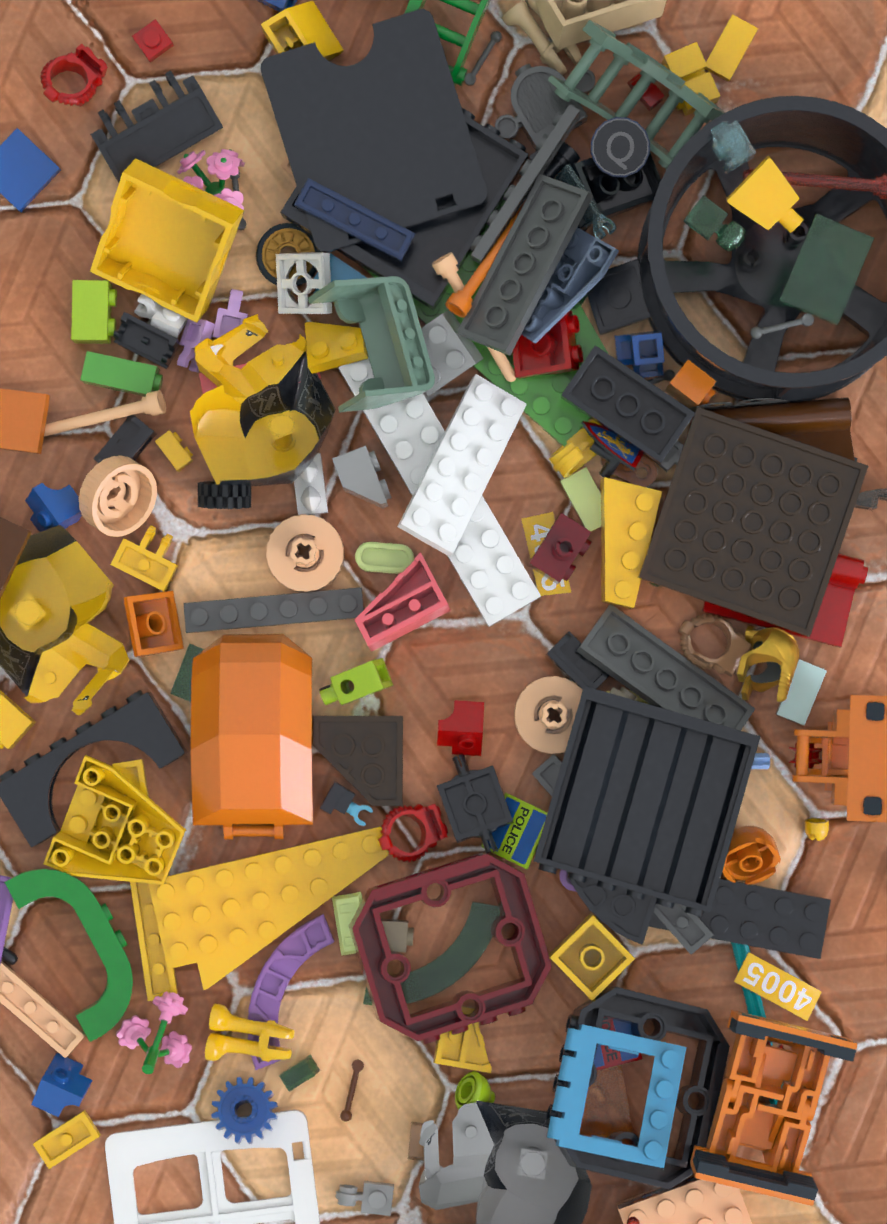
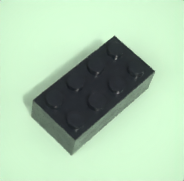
[561,345,695,465]

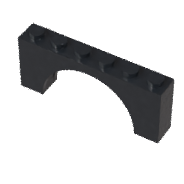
[0,690,188,848]

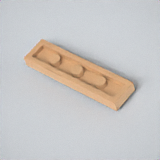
[0,960,86,1058]

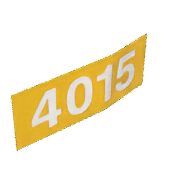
[521,512,571,596]

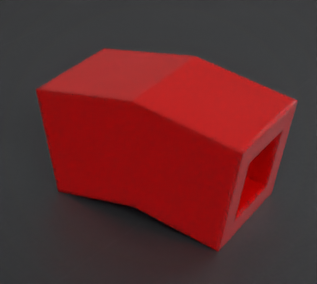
[627,71,665,111]

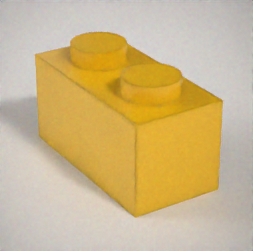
[155,430,193,472]

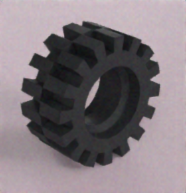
[198,481,251,509]

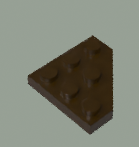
[313,716,403,806]

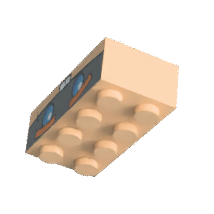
[616,1175,752,1224]

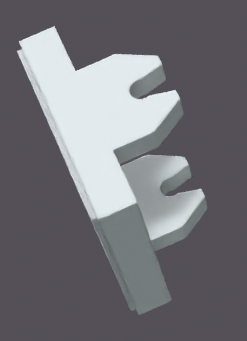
[276,252,332,314]

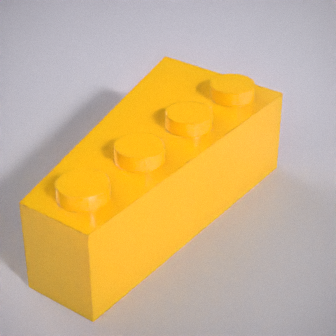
[600,477,662,609]

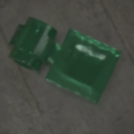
[684,195,746,252]

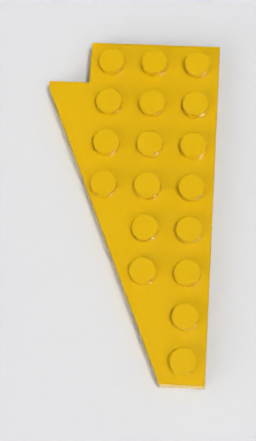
[148,826,389,990]

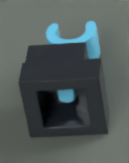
[320,781,373,826]

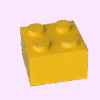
[549,913,635,1001]

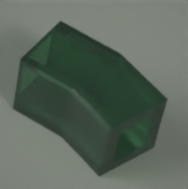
[279,1055,320,1092]

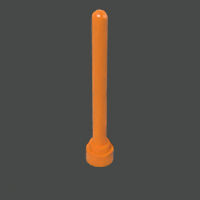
[445,200,526,318]

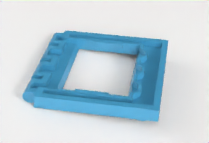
[547,1024,687,1168]

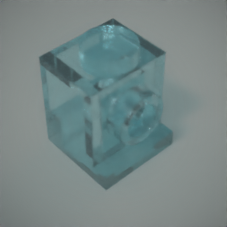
[710,120,756,174]

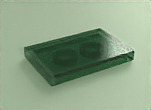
[779,214,874,326]

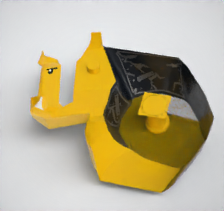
[190,314,336,486]
[0,525,129,715]

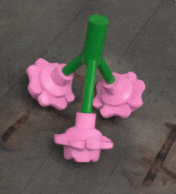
[116,991,192,1074]

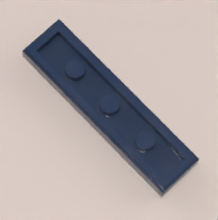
[294,178,415,261]

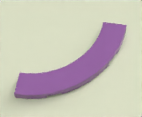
[248,914,335,1070]

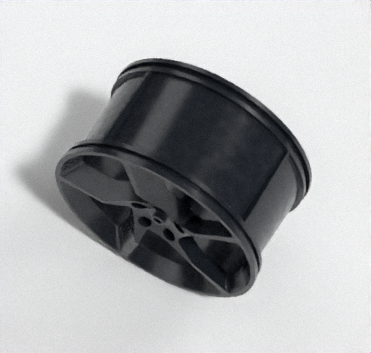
[637,96,887,403]

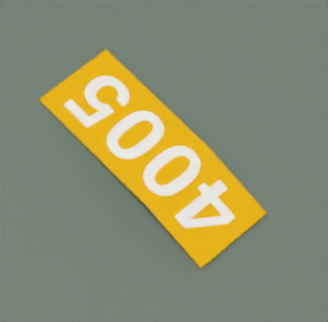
[734,952,821,1021]

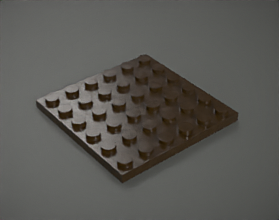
[638,407,868,637]

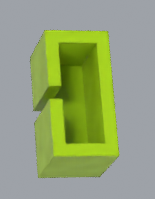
[71,280,117,344]

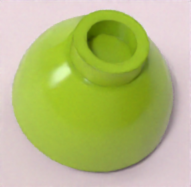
[455,1071,495,1110]

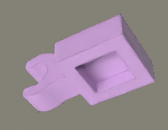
[212,289,248,343]
[177,319,215,373]

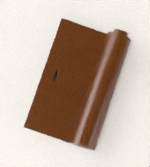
[708,397,855,461]

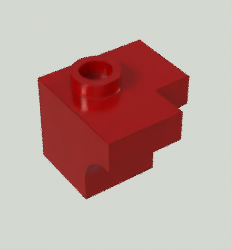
[437,700,484,756]

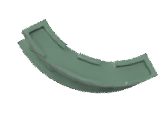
[548,20,725,170]

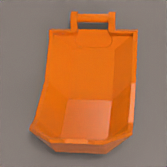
[191,634,313,840]

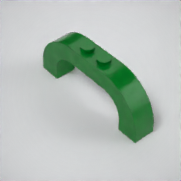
[4,869,133,1042]

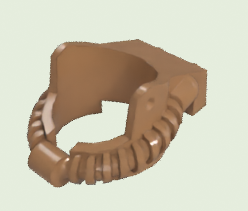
[679,613,751,677]

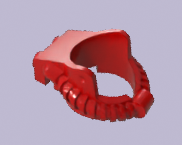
[40,44,108,107]
[378,804,448,863]

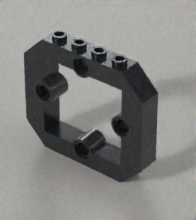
[546,987,730,1189]

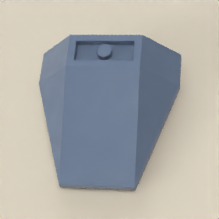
[521,227,619,343]

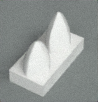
[294,453,328,515]

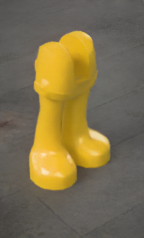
[205,1003,294,1062]

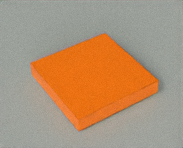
[0,388,50,454]

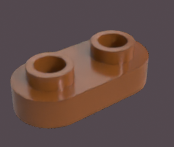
[601,456,657,487]

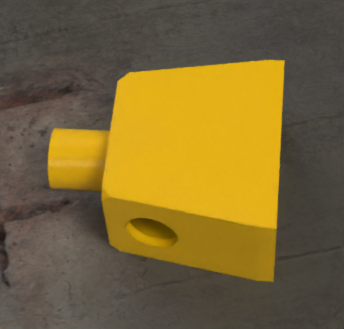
[726,156,804,233]

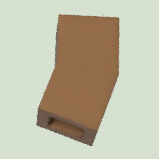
[408,1122,424,1161]

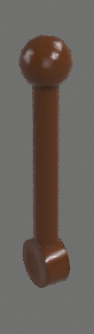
[340,1059,364,1122]

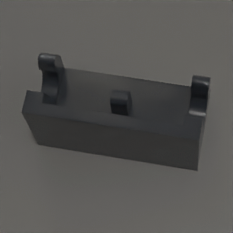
[113,312,180,369]
[93,415,157,463]
[546,631,610,689]

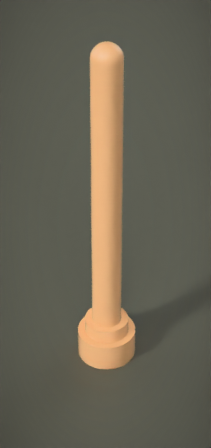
[431,252,516,382]
[44,390,166,437]

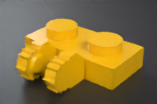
[110,525,178,592]

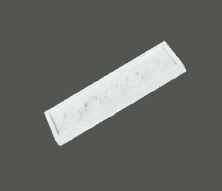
[397,374,527,556]

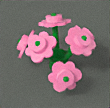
[177,149,245,210]

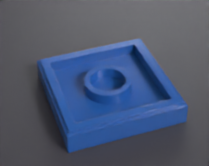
[0,128,61,213]

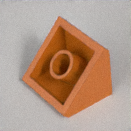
[123,591,184,658]

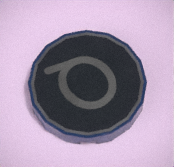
[590,117,650,178]

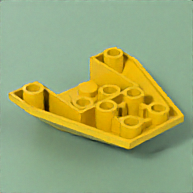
[43,755,186,885]

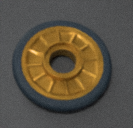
[256,223,321,286]

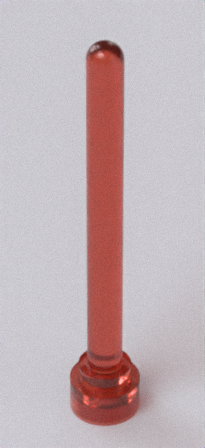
[742,169,887,199]

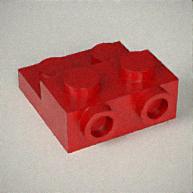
[512,310,584,379]

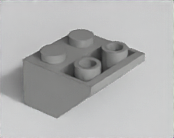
[332,446,391,509]

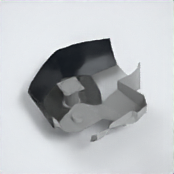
[419,1101,592,1224]

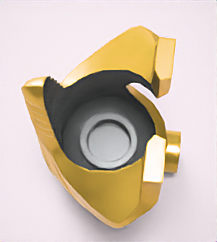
[737,625,799,702]

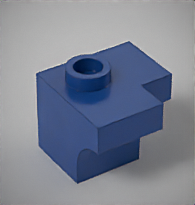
[614,330,665,378]
[25,483,82,532]
[31,1053,92,1117]

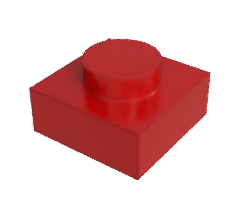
[132,19,174,62]

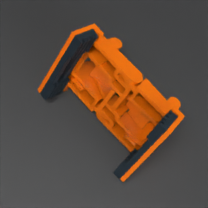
[690,1010,858,1206]

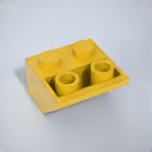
[261,1,344,61]

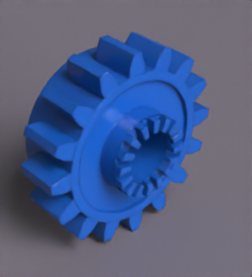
[211,1077,278,1144]

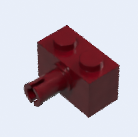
[528,513,592,584]

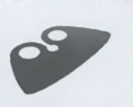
[689,398,790,412]

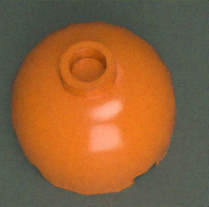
[722,826,781,884]

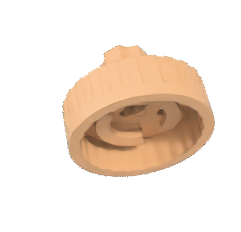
[79,455,157,537]
[266,514,344,593]
[514,676,583,754]

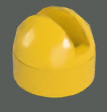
[805,818,829,841]

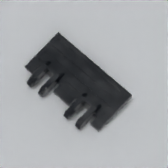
[90,70,223,182]

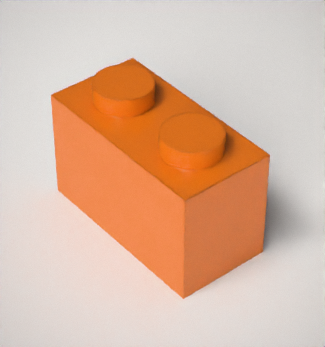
[665,360,717,408]

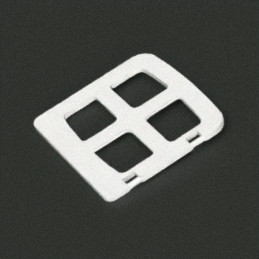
[105,1110,320,1224]

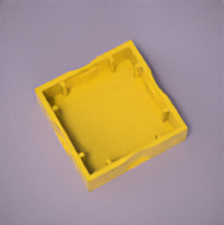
[90,158,244,322]

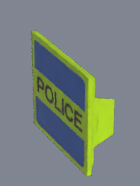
[481,793,548,869]

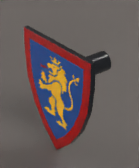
[581,421,643,478]

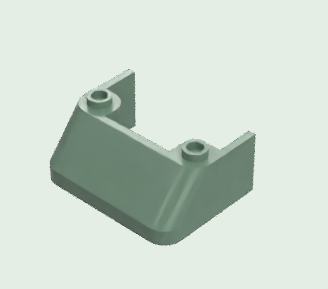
[308,276,435,413]

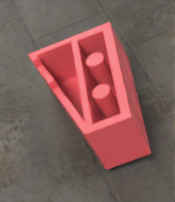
[354,552,451,652]

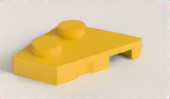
[305,322,368,374]
[433,1006,492,1073]

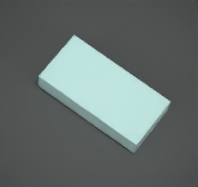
[776,659,827,726]

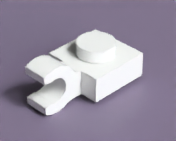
[134,294,188,338]

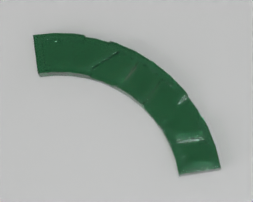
[363,901,500,1005]

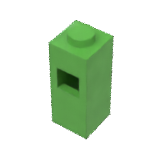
[80,351,163,397]

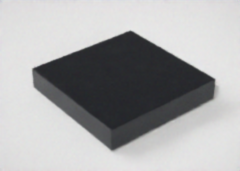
[587,259,650,335]

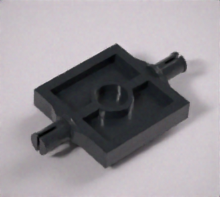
[437,754,514,854]

